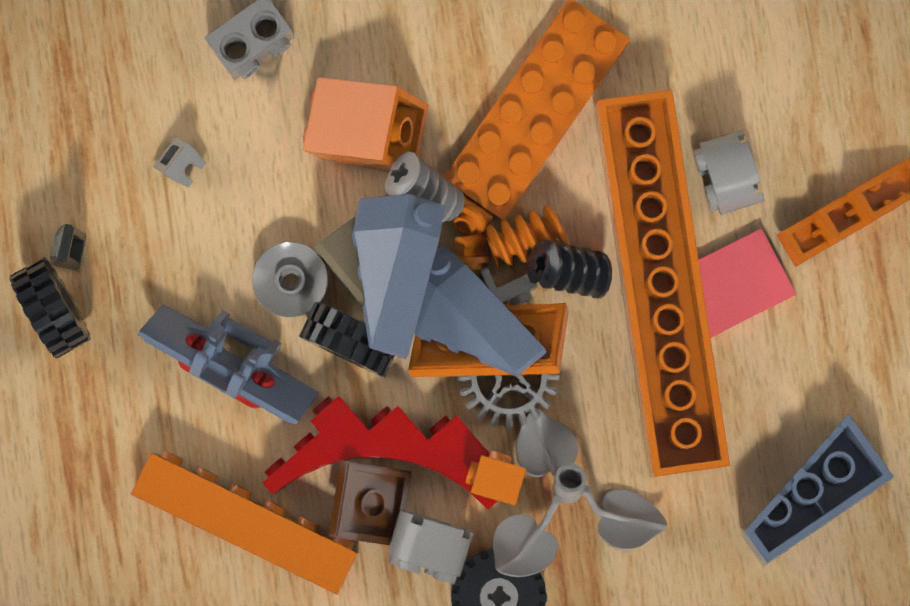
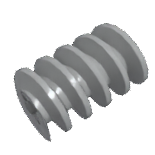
[385,151,465,223]

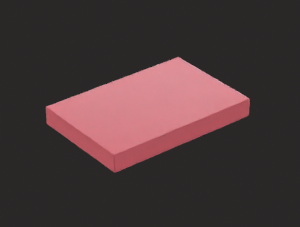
[699,228,796,338]

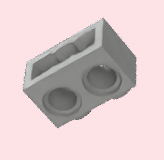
[204,0,294,81]

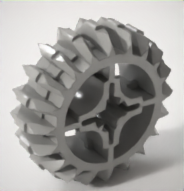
[458,374,560,429]

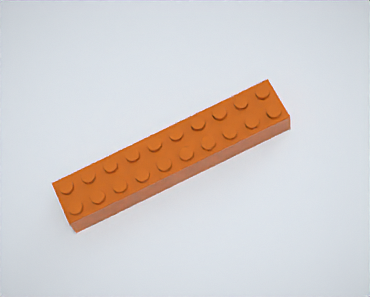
[594,89,730,477]

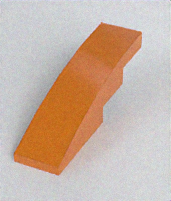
[776,157,910,267]

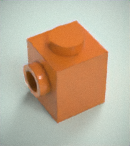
[465,450,526,506]

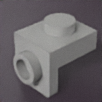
[480,268,537,305]

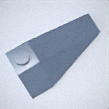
[352,194,445,359]
[414,245,547,376]

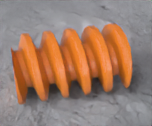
[486,205,569,272]

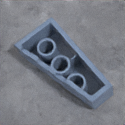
[742,414,894,567]

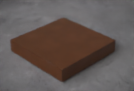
[328,460,411,545]

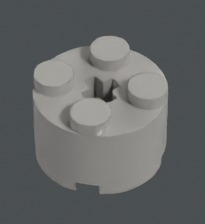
[693,130,765,215]
[387,510,474,584]

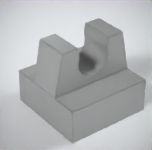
[153,137,206,187]

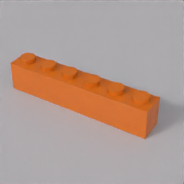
[131,450,359,595]

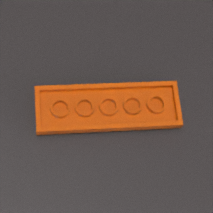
[444,0,631,221]

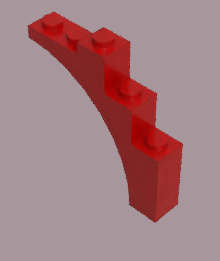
[262,396,498,510]

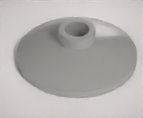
[252,242,328,317]

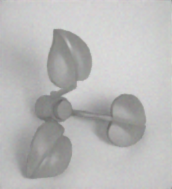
[493,408,667,577]

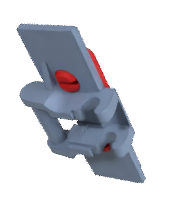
[138,304,319,425]

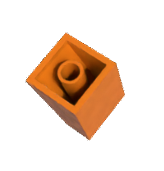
[303,77,429,172]

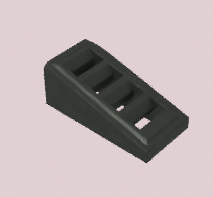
[50,224,87,271]

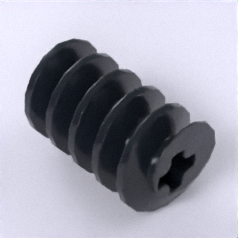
[527,240,612,299]

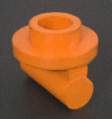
[451,195,494,236]
[454,233,490,270]

